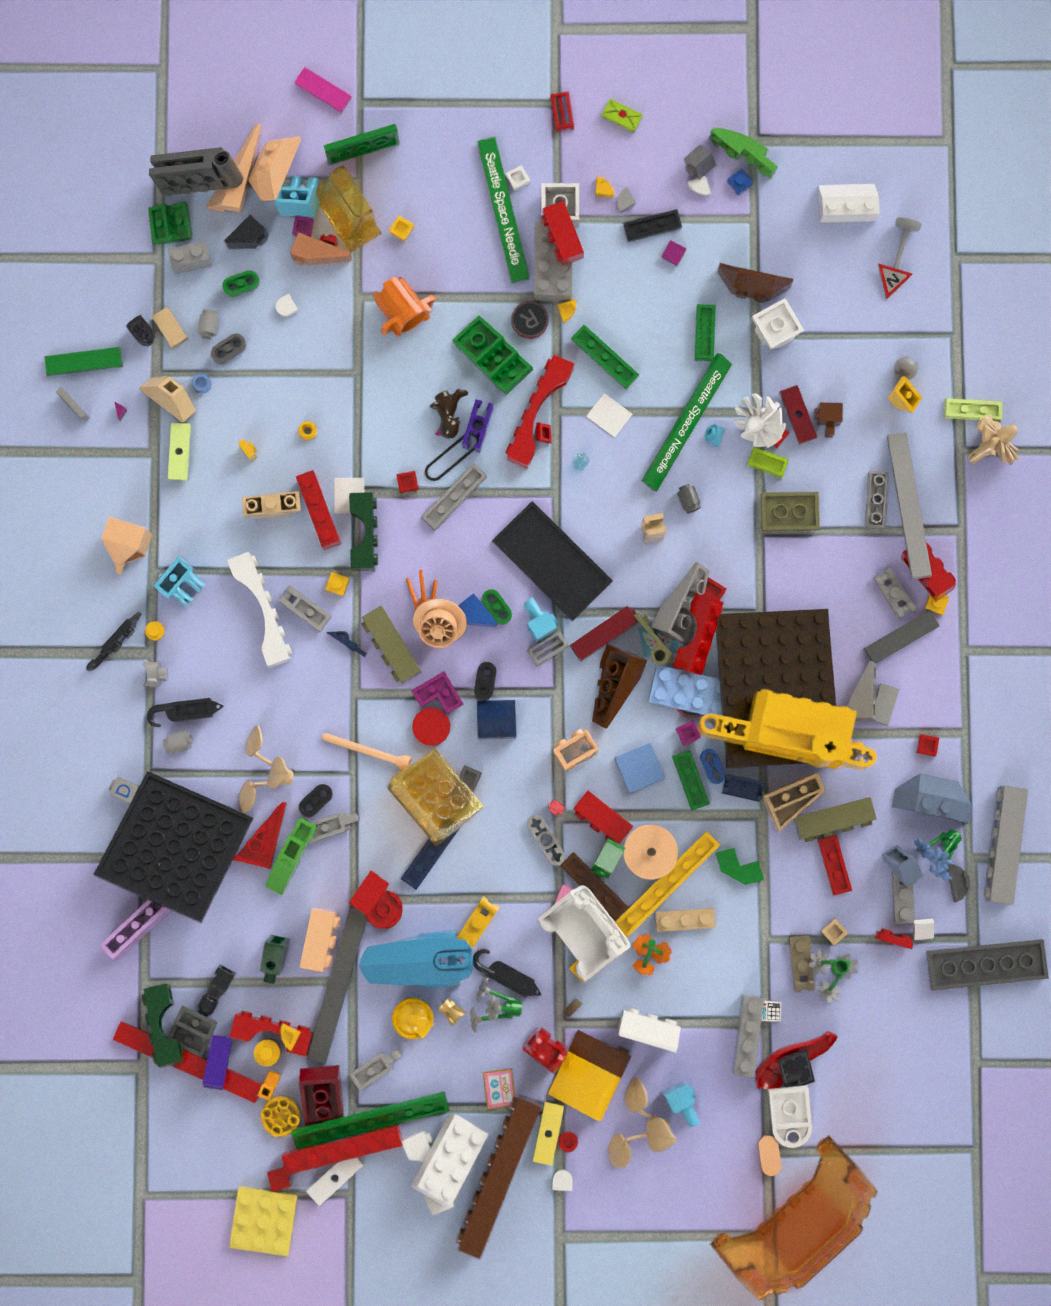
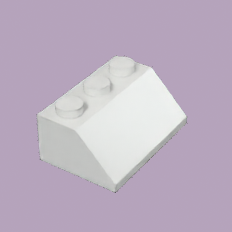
[818,184,880,223]
[617,1007,681,1052]

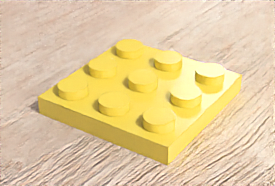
[229,1186,298,1256]

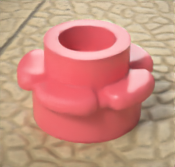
[548,799,566,816]

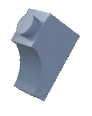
[881,845,923,886]

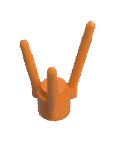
[406,569,437,611]

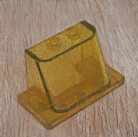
[316,165,381,252]

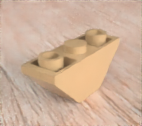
[139,376,195,423]
[242,491,301,518]

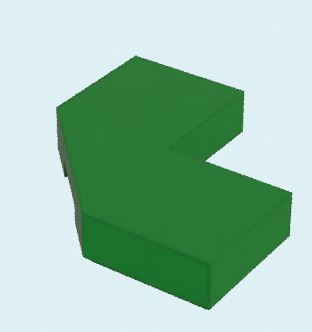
[715,848,764,885]

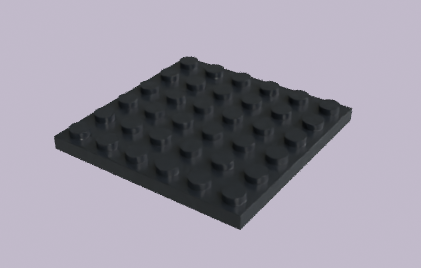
[93,771,253,924]

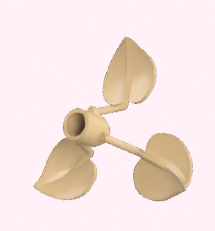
[239,725,293,814]
[608,1077,677,1168]

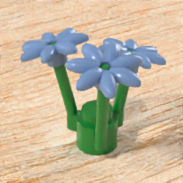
[914,829,962,881]

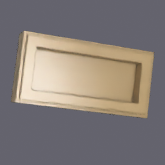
[152,306,188,349]

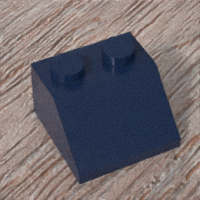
[477,700,516,740]

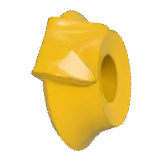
[392,997,434,1039]

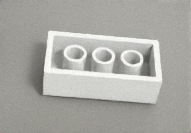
[411,1114,488,1207]

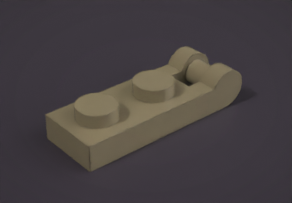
[789,935,815,992]

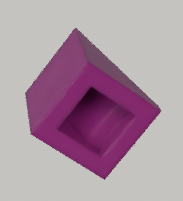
[114,402,127,421]

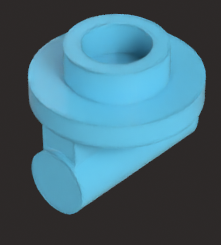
[705,424,725,447]

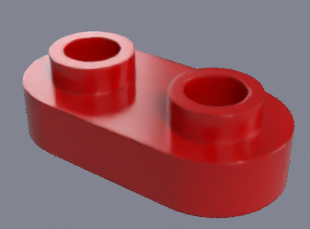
[874,928,914,949]

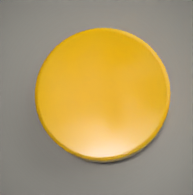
[261,1096,301,1137]

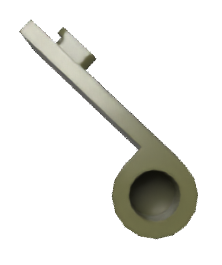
[634,613,674,666]

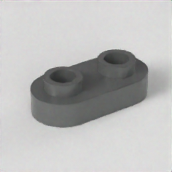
[211,334,246,364]

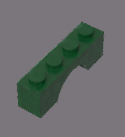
[349,492,378,571]
[142,983,185,1068]

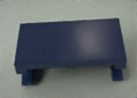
[721,774,766,802]

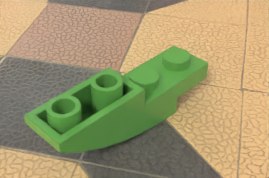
[709,128,778,178]
[265,817,318,895]

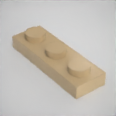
[655,908,715,932]

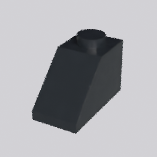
[224,215,269,249]

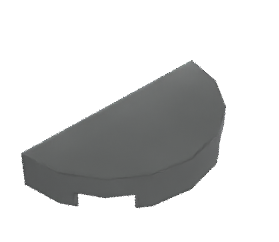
[946,864,970,903]

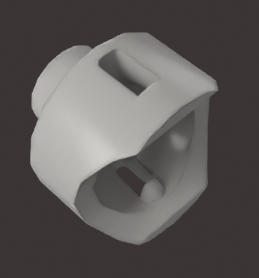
[143,661,168,687]

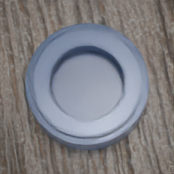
[192,373,212,393]

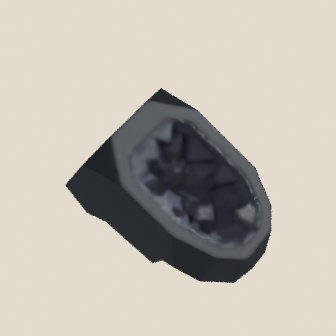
[126,315,155,347]

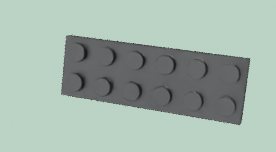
[926,939,1049,990]

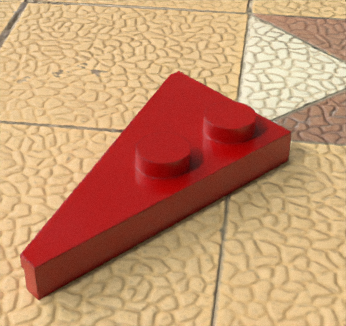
[234,802,287,869]

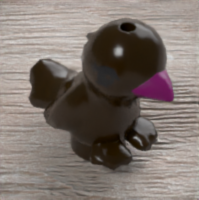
[430,389,468,439]

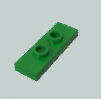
[694,304,716,362]

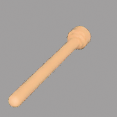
[322,733,411,772]

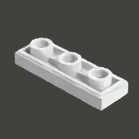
[306,1157,364,1206]

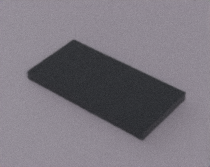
[492,501,613,622]

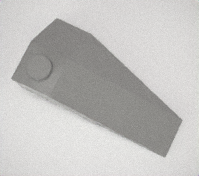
[651,562,709,646]

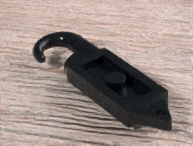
[86,611,142,671]
[147,698,224,727]
[473,949,542,998]

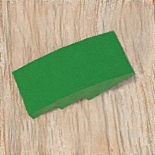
[452,315,533,395]

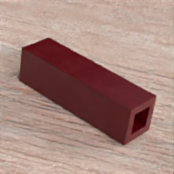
[570,606,638,662]

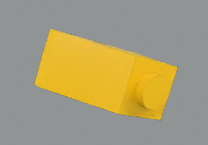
[887,376,922,413]

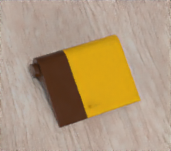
[548,1030,632,1121]

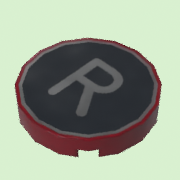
[511,301,548,339]

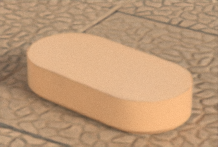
[758,1135,781,1176]

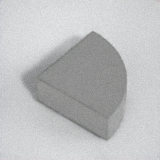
[617,187,636,213]

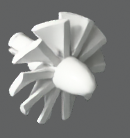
[734,393,786,448]

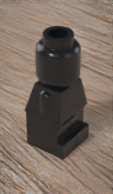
[197,964,236,1017]

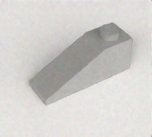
[847,661,877,722]

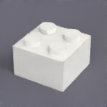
[541,183,579,227]

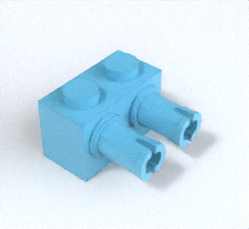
[274,176,320,217]
[153,556,206,607]
[524,598,558,643]
[662,1081,700,1128]

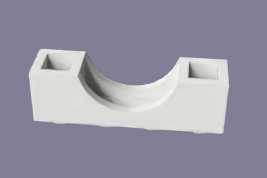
[401,1129,457,1216]

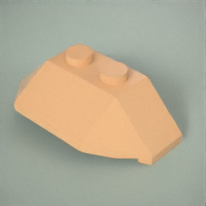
[248,136,301,201]

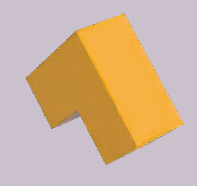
[258,1070,282,1100]

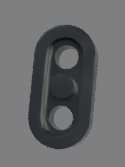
[474,662,497,700]
[299,784,333,817]

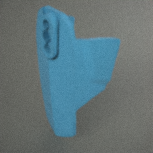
[359,930,474,988]

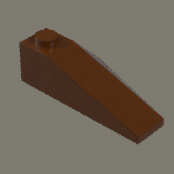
[592,644,647,729]

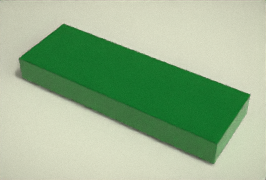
[672,750,710,811]

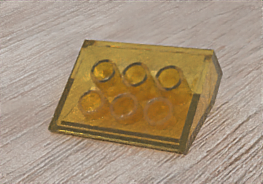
[387,749,484,846]

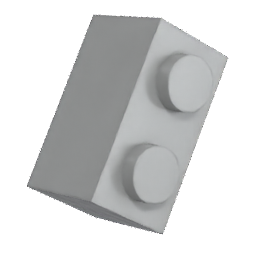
[168,241,212,274]

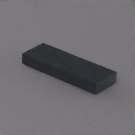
[623,209,682,242]

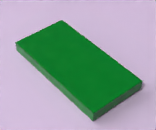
[323,123,400,165]

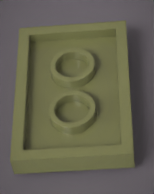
[761,492,820,531]

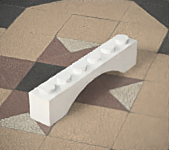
[227,552,293,668]

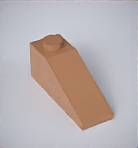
[290,232,352,265]

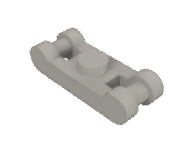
[873,568,916,619]

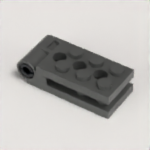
[149,147,243,196]

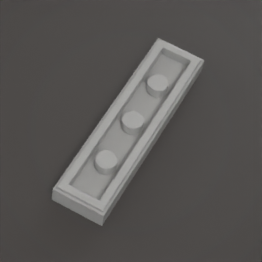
[421,463,487,531]

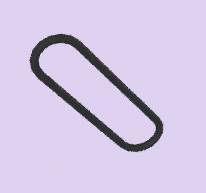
[425,434,479,481]

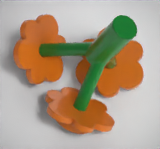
[633,934,672,976]

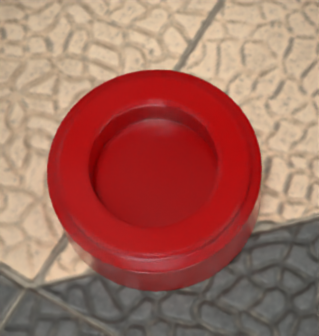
[558,1131,578,1152]

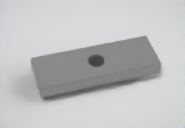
[865,471,888,530]

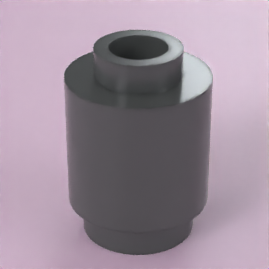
[677,484,701,514]

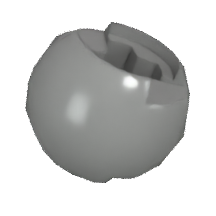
[894,356,918,380]

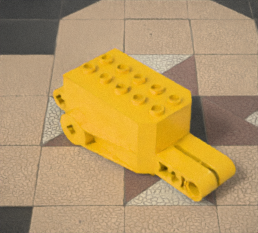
[697,689,876,770]

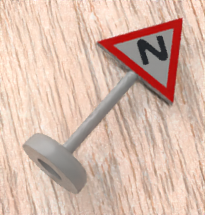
[878,217,922,300]

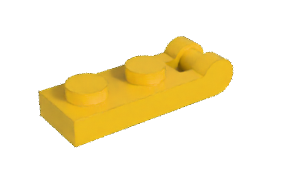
[456,896,500,949]

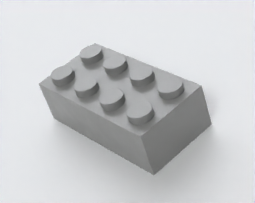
[534,221,572,302]

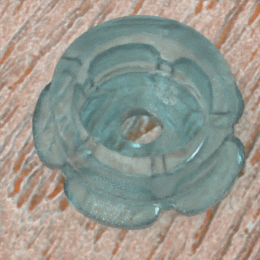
[572,453,589,471]

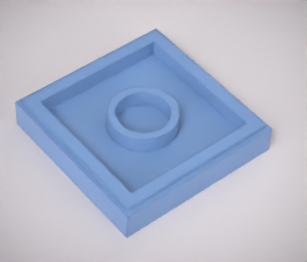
[615,743,665,793]

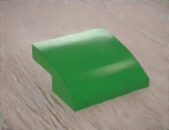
[148,201,193,244]

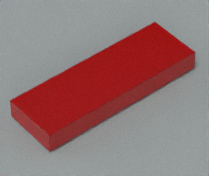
[817,834,852,896]

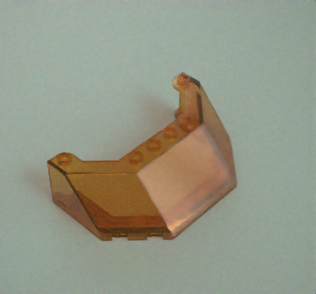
[710,1135,878,1300]

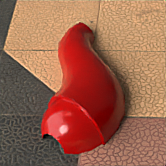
[755,1031,838,1090]

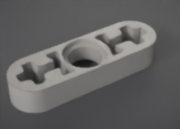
[527,815,565,866]

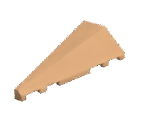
[206,124,261,213]

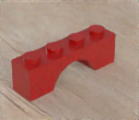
[296,470,342,551]
[673,593,724,676]
[229,1010,313,1057]

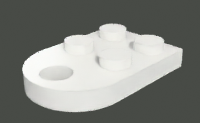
[768,1085,812,1148]

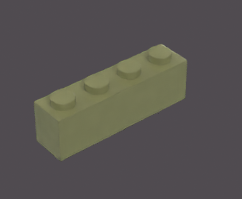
[361,606,422,684]
[794,797,877,842]

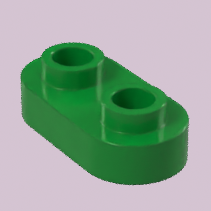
[222,270,260,297]
[482,589,512,625]

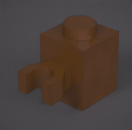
[814,402,843,438]

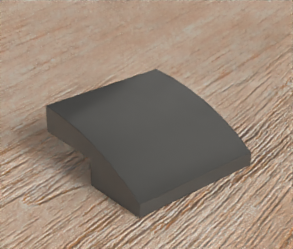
[168,1005,218,1058]

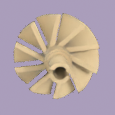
[967,415,1019,465]

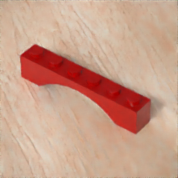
[505,355,575,469]
[281,1124,403,1175]

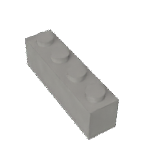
[732,994,764,1078]

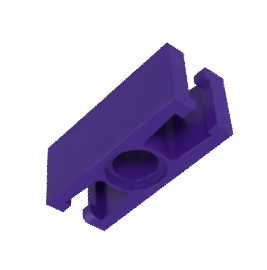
[462,399,494,453]
[203,1035,232,1091]

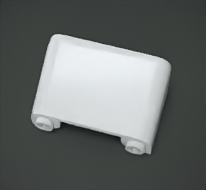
[538,885,630,982]

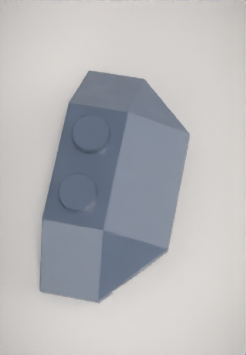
[892,773,972,824]

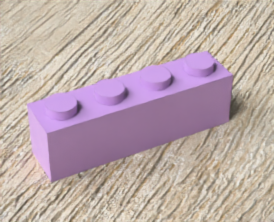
[99,900,171,960]

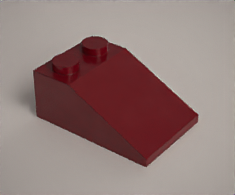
[299,1065,344,1127]

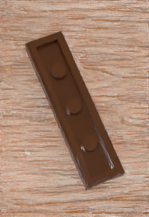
[560,852,628,921]

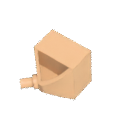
[101,517,153,574]

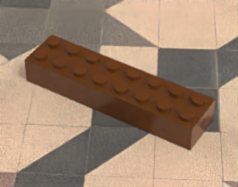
[456,1094,541,1259]

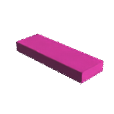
[295,67,352,113]

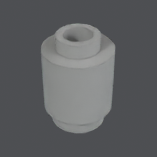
[198,310,219,339]
[163,730,193,754]

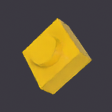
[388,215,415,243]
[238,439,257,462]
[325,572,350,597]
[924,594,950,616]

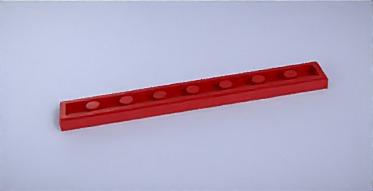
[112,1021,262,1103]

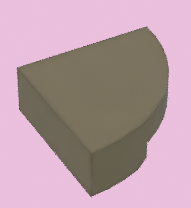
[564,998,582,1017]

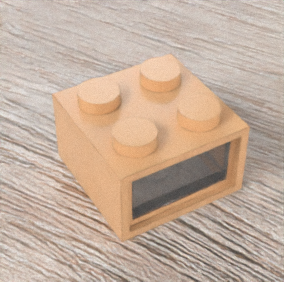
[553,729,599,772]

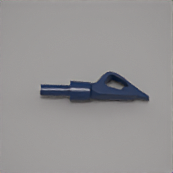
[326,631,367,657]

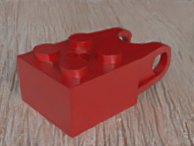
[522,1027,568,1074]

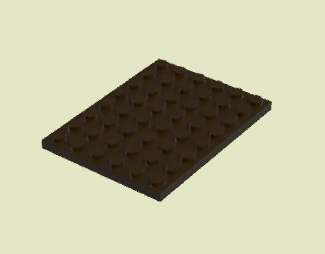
[716,609,836,768]

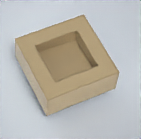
[820,918,848,946]

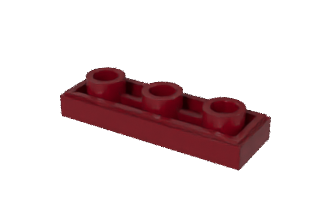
[779,385,817,445]

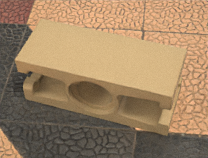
[641,513,667,543]

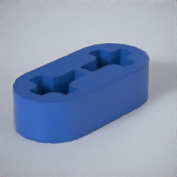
[700,749,725,784]

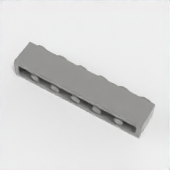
[984,785,1028,905]

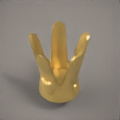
[439,998,467,1027]

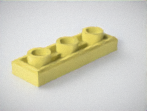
[533,1102,564,1166]

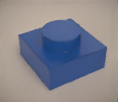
[727,168,754,196]

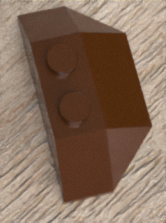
[717,263,793,303]

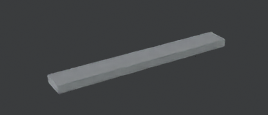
[887,433,932,579]

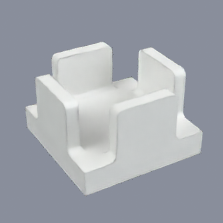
[752,298,804,350]

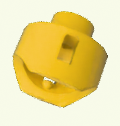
[254,1039,282,1067]

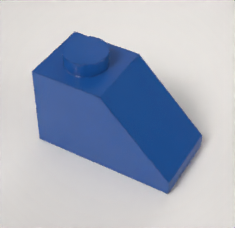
[458,593,498,628]

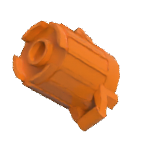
[373,276,435,338]

